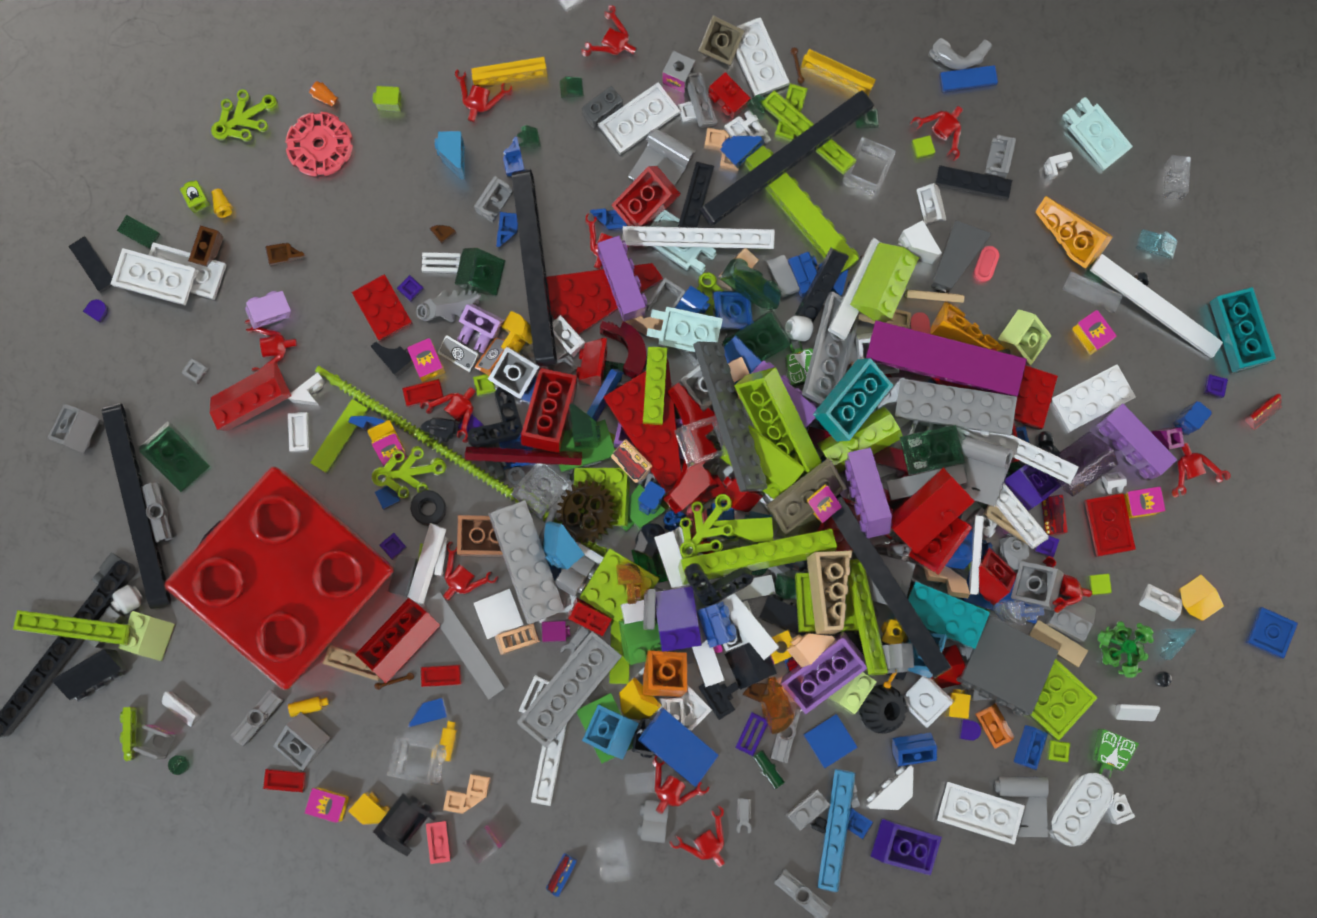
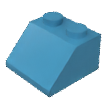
[435,131,465,180]
[543,521,585,570]
[582,705,639,760]

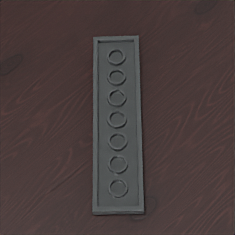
[693,341,768,492]

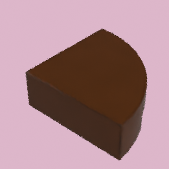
[430,225,456,244]
[742,683,768,703]

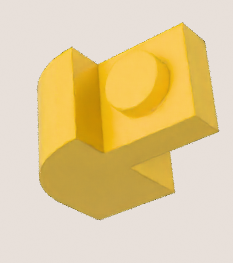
[501,311,532,353]

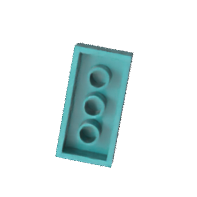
[1210,287,1276,373]
[813,358,894,441]
[908,582,990,649]

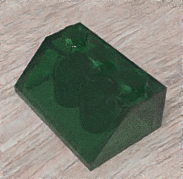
[719,258,782,311]

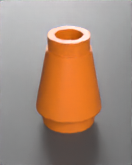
[309,81,338,107]

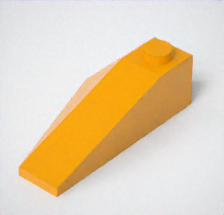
[1036,196,1113,269]
[930,301,1006,353]

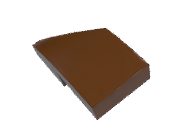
[265,242,305,266]

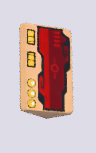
[611,440,652,483]

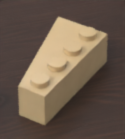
[807,551,852,635]

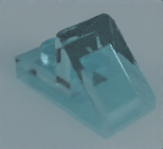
[1136,229,1178,259]
[1160,628,1196,660]

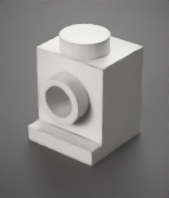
[1107,792,1135,824]

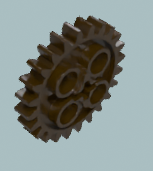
[556,480,618,544]

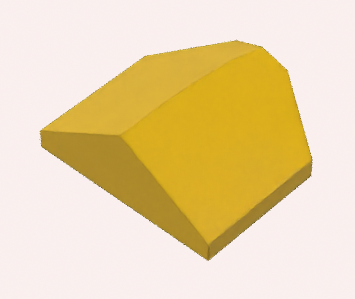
[1179,574,1224,621]
[619,677,662,720]

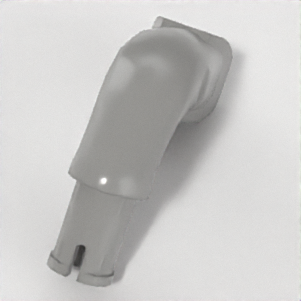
[929,38,992,70]

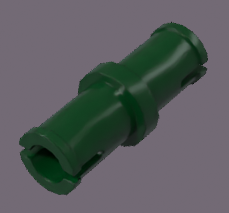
[753,750,785,789]

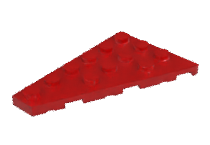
[547,263,663,335]
[603,359,681,495]

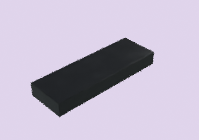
[68,236,113,293]

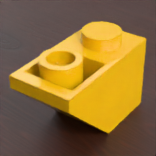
[348,792,390,825]

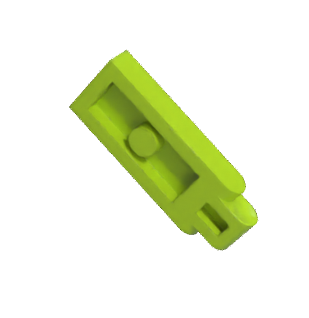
[120,707,136,761]

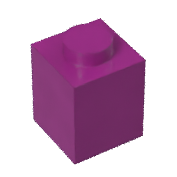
[1151,427,1184,450]
[542,621,570,643]

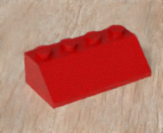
[209,362,291,431]
[355,597,440,683]

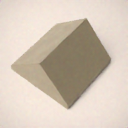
[698,16,745,66]

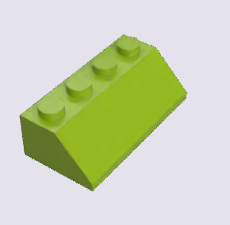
[850,243,919,323]
[817,406,903,473]
[719,424,806,499]

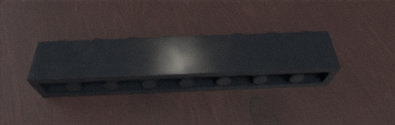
[758,594,907,681]

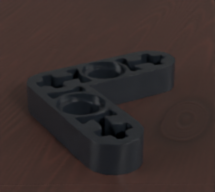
[467,387,522,447]
[684,563,754,606]

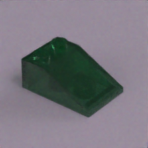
[722,309,792,361]
[139,421,210,492]
[899,425,965,475]

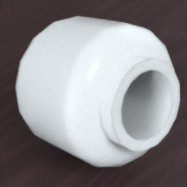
[785,316,814,341]
[111,585,143,614]

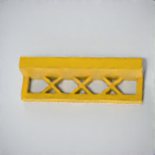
[801,49,876,96]
[471,57,548,87]

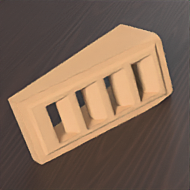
[495,623,540,655]

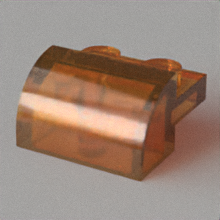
[616,562,645,604]
[761,677,794,734]

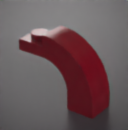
[600,321,646,378]

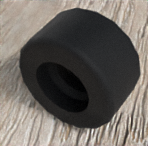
[410,490,447,526]

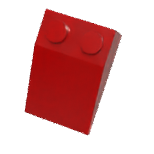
[611,166,681,226]
[576,338,608,387]

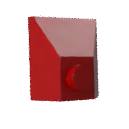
[979,548,1017,605]

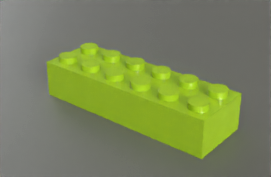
[734,367,822,481]

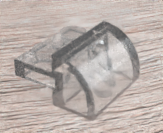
[993,600,1045,625]

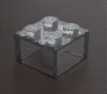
[511,464,569,519]

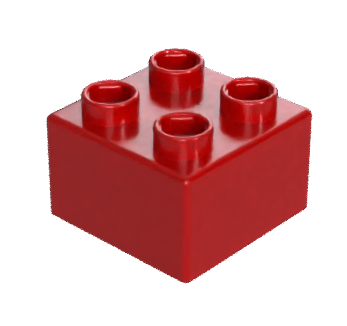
[165,466,394,690]

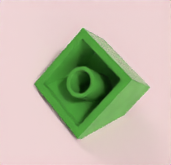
[619,618,667,665]

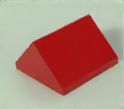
[931,645,965,689]

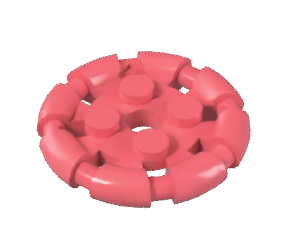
[285,112,353,177]

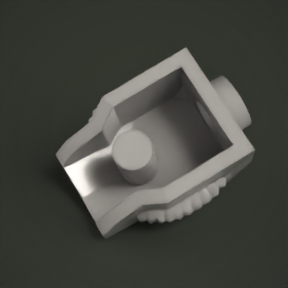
[999,534,1029,570]

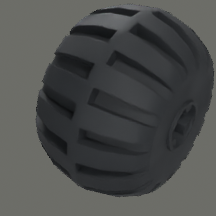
[859,684,907,734]

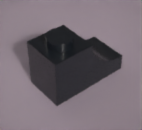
[371,341,414,378]

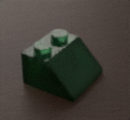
[454,248,505,296]
[570,404,601,450]

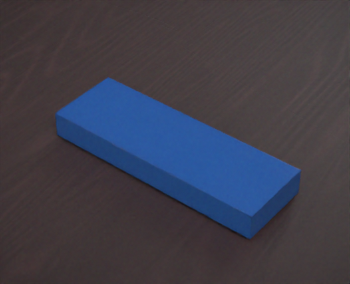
[940,65,998,92]
[584,369,624,422]

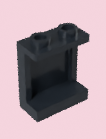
[372,793,437,856]

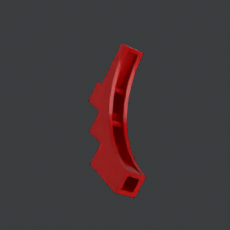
[663,382,719,513]

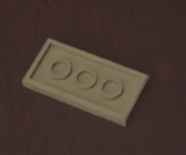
[766,458,847,535]

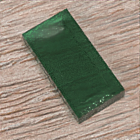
[117,215,160,249]

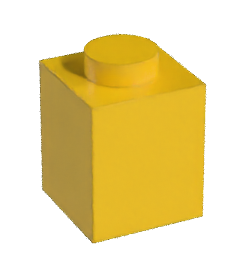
[946,689,971,719]

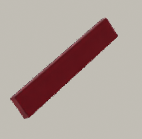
[808,426,921,474]
[465,446,582,466]

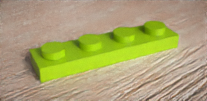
[643,347,667,425]

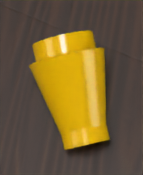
[211,188,232,218]

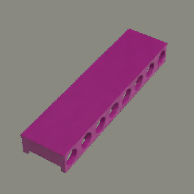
[866,320,1027,396]

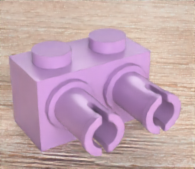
[457,304,505,353]

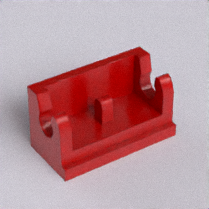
[689,475,726,506]
[568,597,612,636]

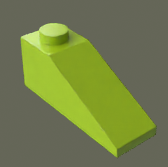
[713,517,774,544]

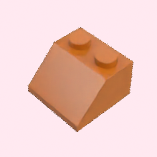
[643,650,687,697]

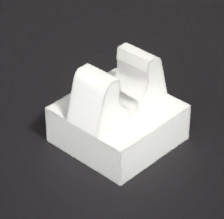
[1102,471,1127,494]

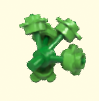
[1098,621,1154,678]

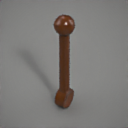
[791,47,805,84]
[374,673,414,690]

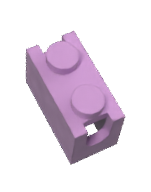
[245,291,291,329]

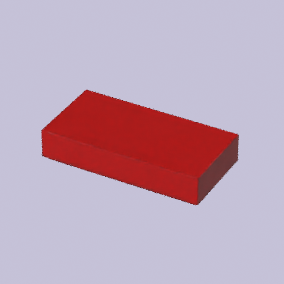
[402,379,444,407]
[421,665,461,687]
[263,769,306,793]

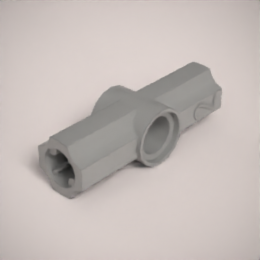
[141,482,173,543]
[230,689,283,746]
[771,701,801,763]
[774,869,831,918]

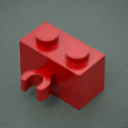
[708,72,751,119]
[721,476,763,512]

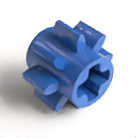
[663,511,687,532]

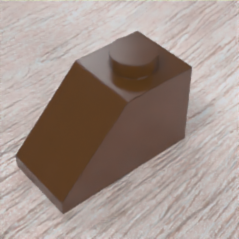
[188,225,223,267]

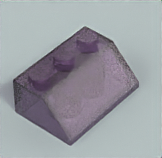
[1055,431,1118,497]

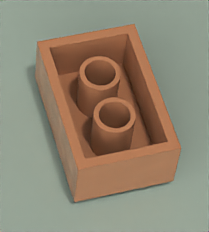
[457,515,503,557]

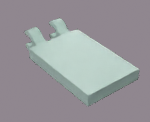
[1063,97,1133,171]
[650,210,717,274]
[646,307,723,352]

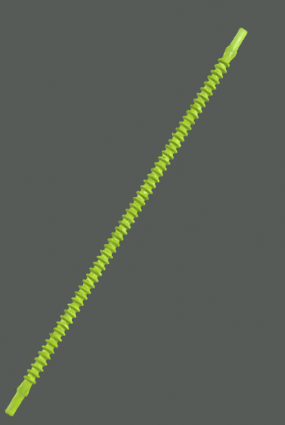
[315,366,608,558]

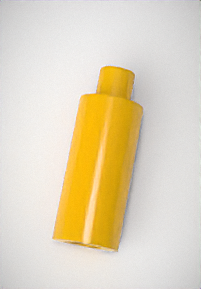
[288,696,329,718]
[436,721,457,762]

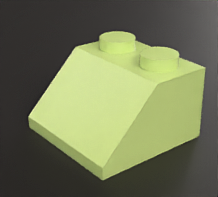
[998,309,1052,366]
[119,611,175,661]
[828,672,877,715]

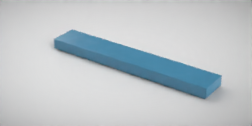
[817,769,856,892]

